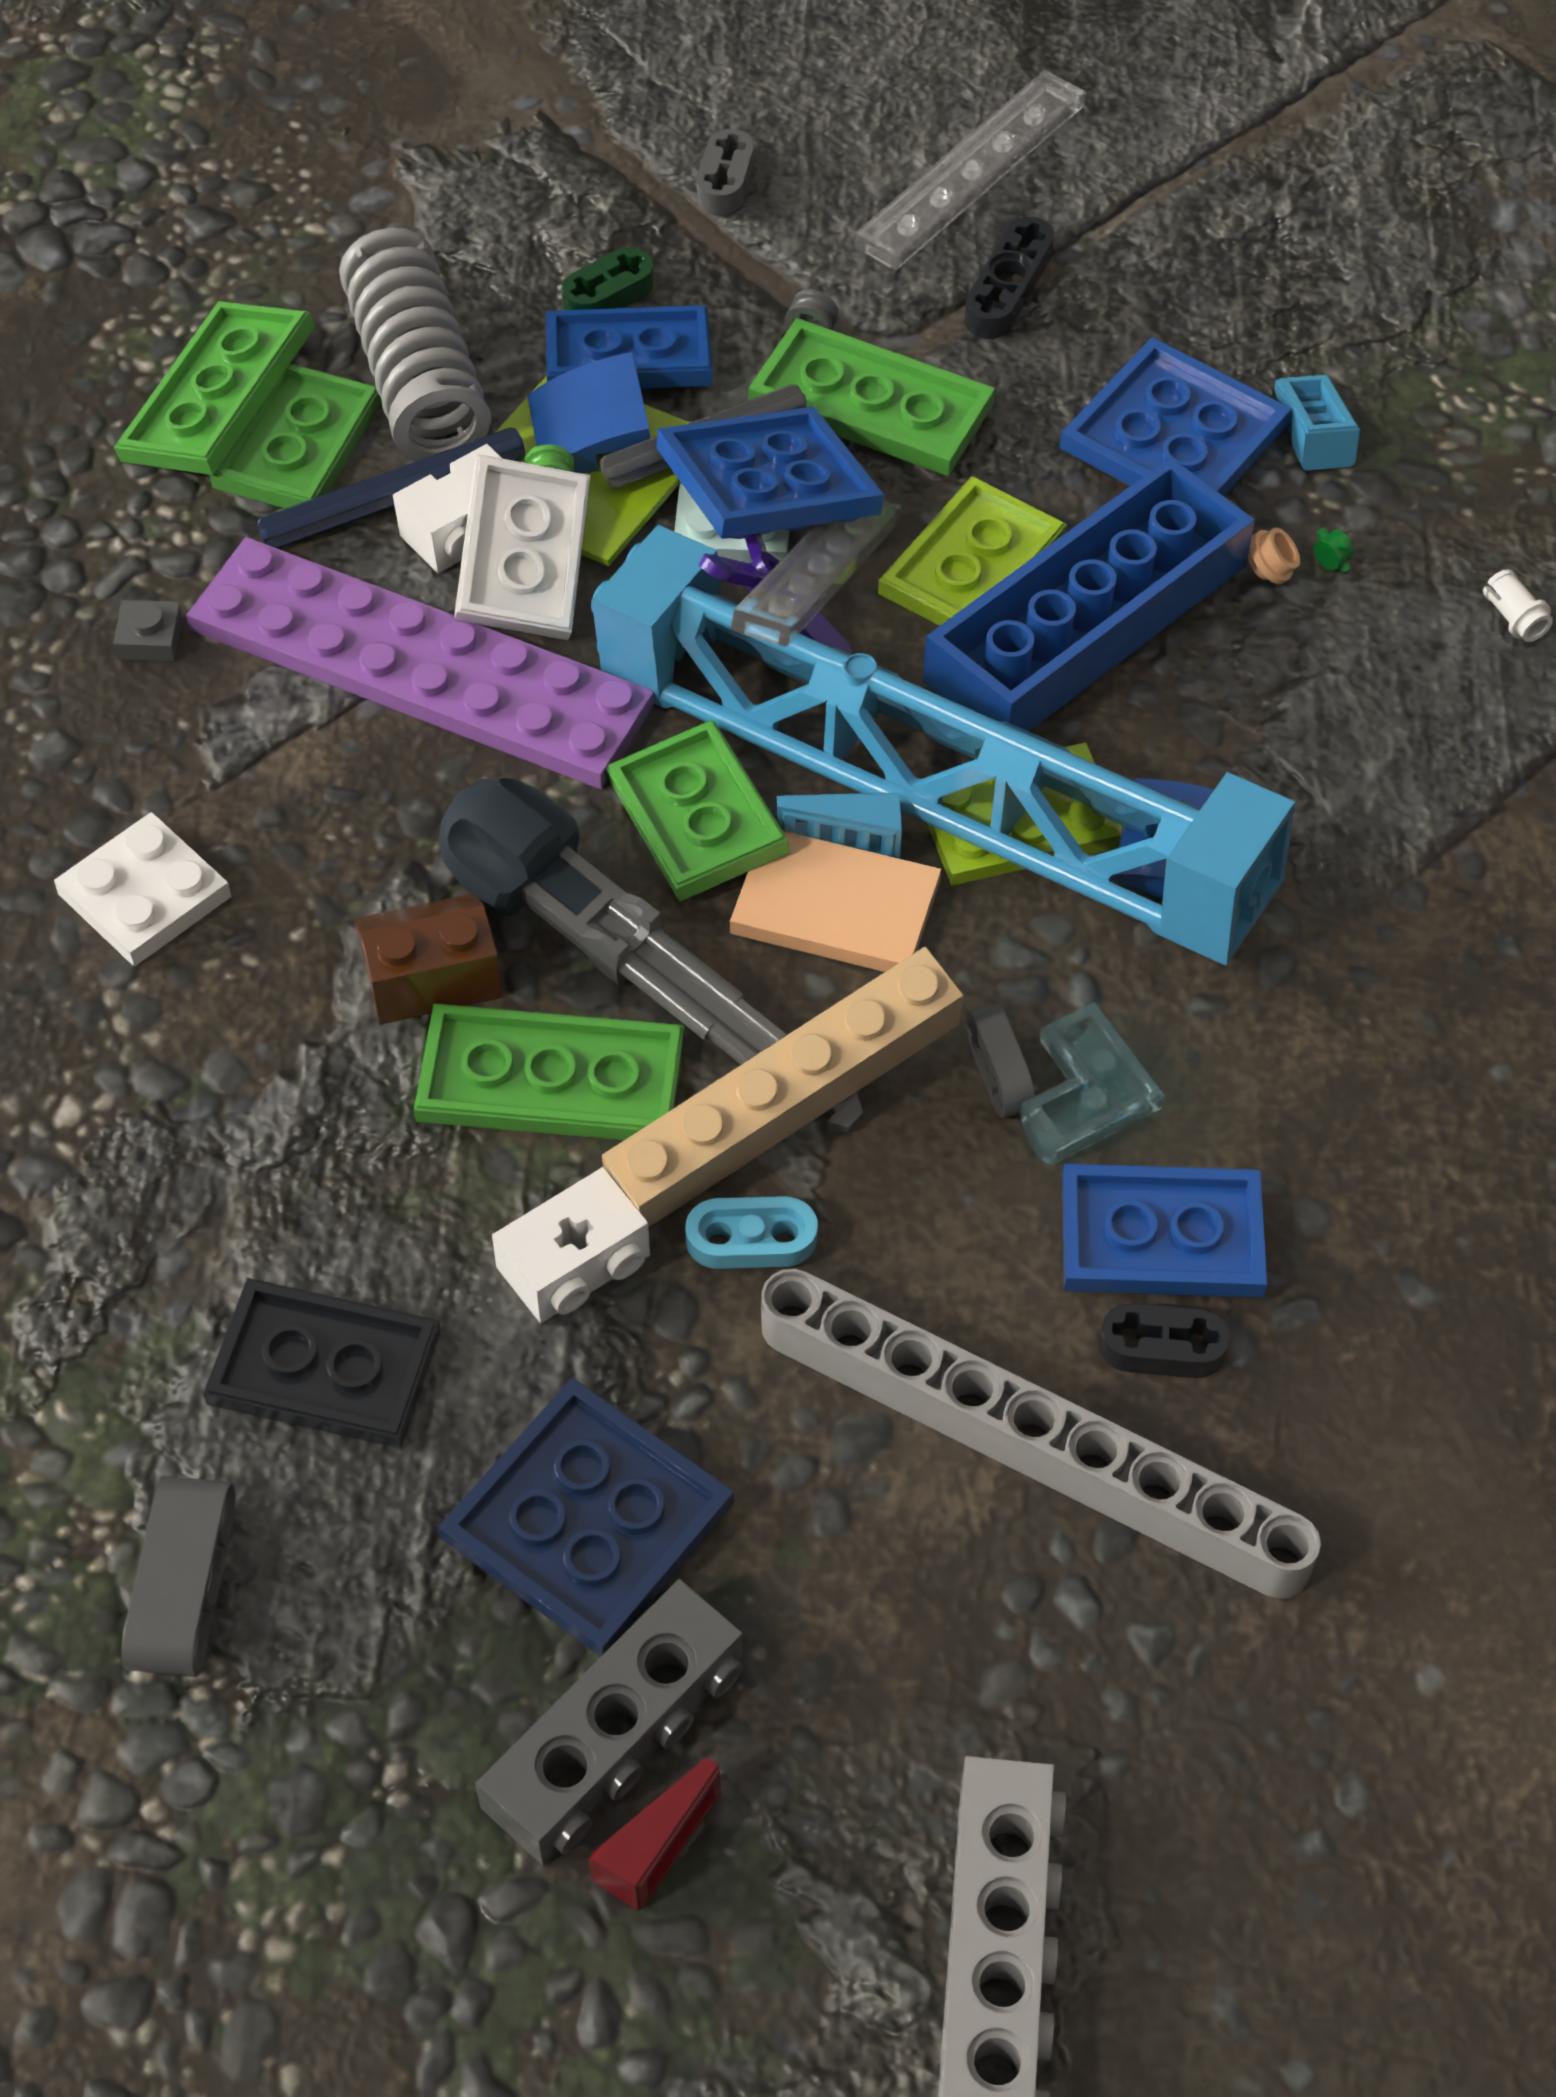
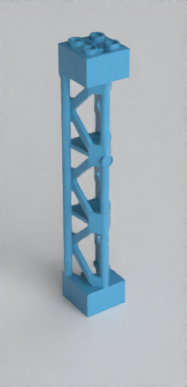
[591,525,1295,966]

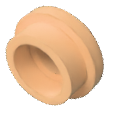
[1248,528,1300,584]

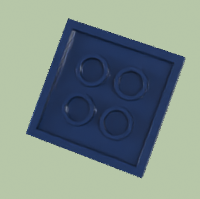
[438,1377,734,1657]

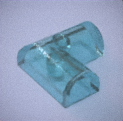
[1021,1002,1166,1164]

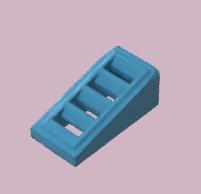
[1274,375,1360,471]
[776,792,902,859]

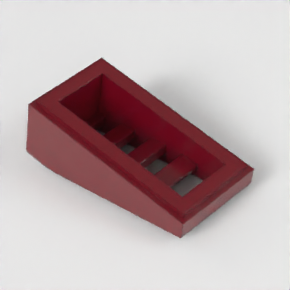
[588,1757,721,1911]

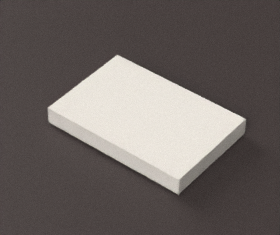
[454,454,590,640]

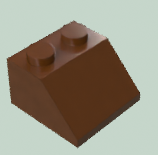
[354,894,502,1025]

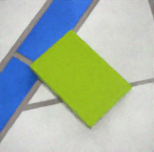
[878,476,1067,626]

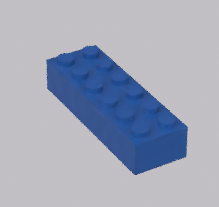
[923,457,1255,732]

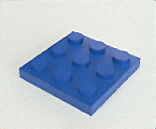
[1059,337,1292,496]
[656,407,884,539]

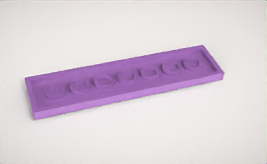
[186,537,655,789]

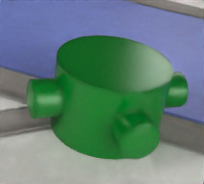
[1313,527,1354,573]

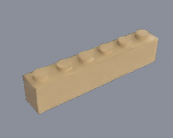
[602,947,963,1228]

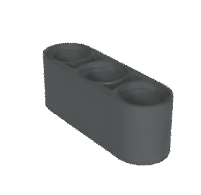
[121,1475,236,1677]

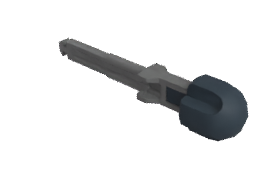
[438,778,863,1133]

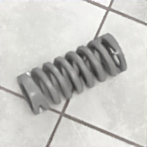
[339,228,491,461]

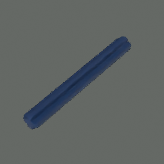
[257,427,525,548]

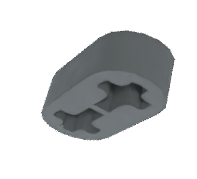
[697,129,754,216]
[965,1004,1035,1118]

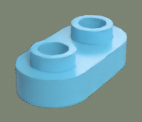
[685,1196,818,1269]

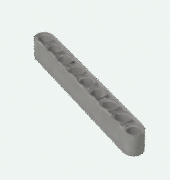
[761,1269,1321,1599]

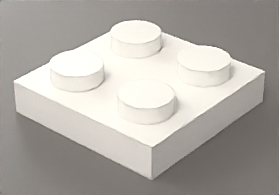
[54,812,231,967]

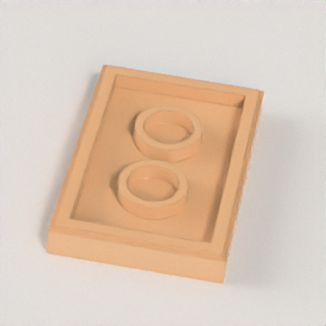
[730,830,941,972]

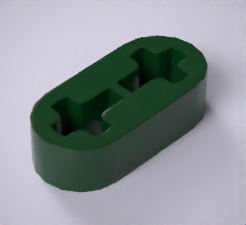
[562,248,654,310]

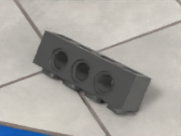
[476,1579,743,1866]

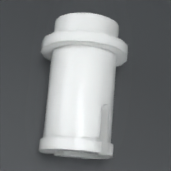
[1483,569,1553,642]

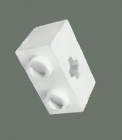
[492,1167,650,1324]

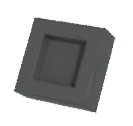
[113,600,183,661]

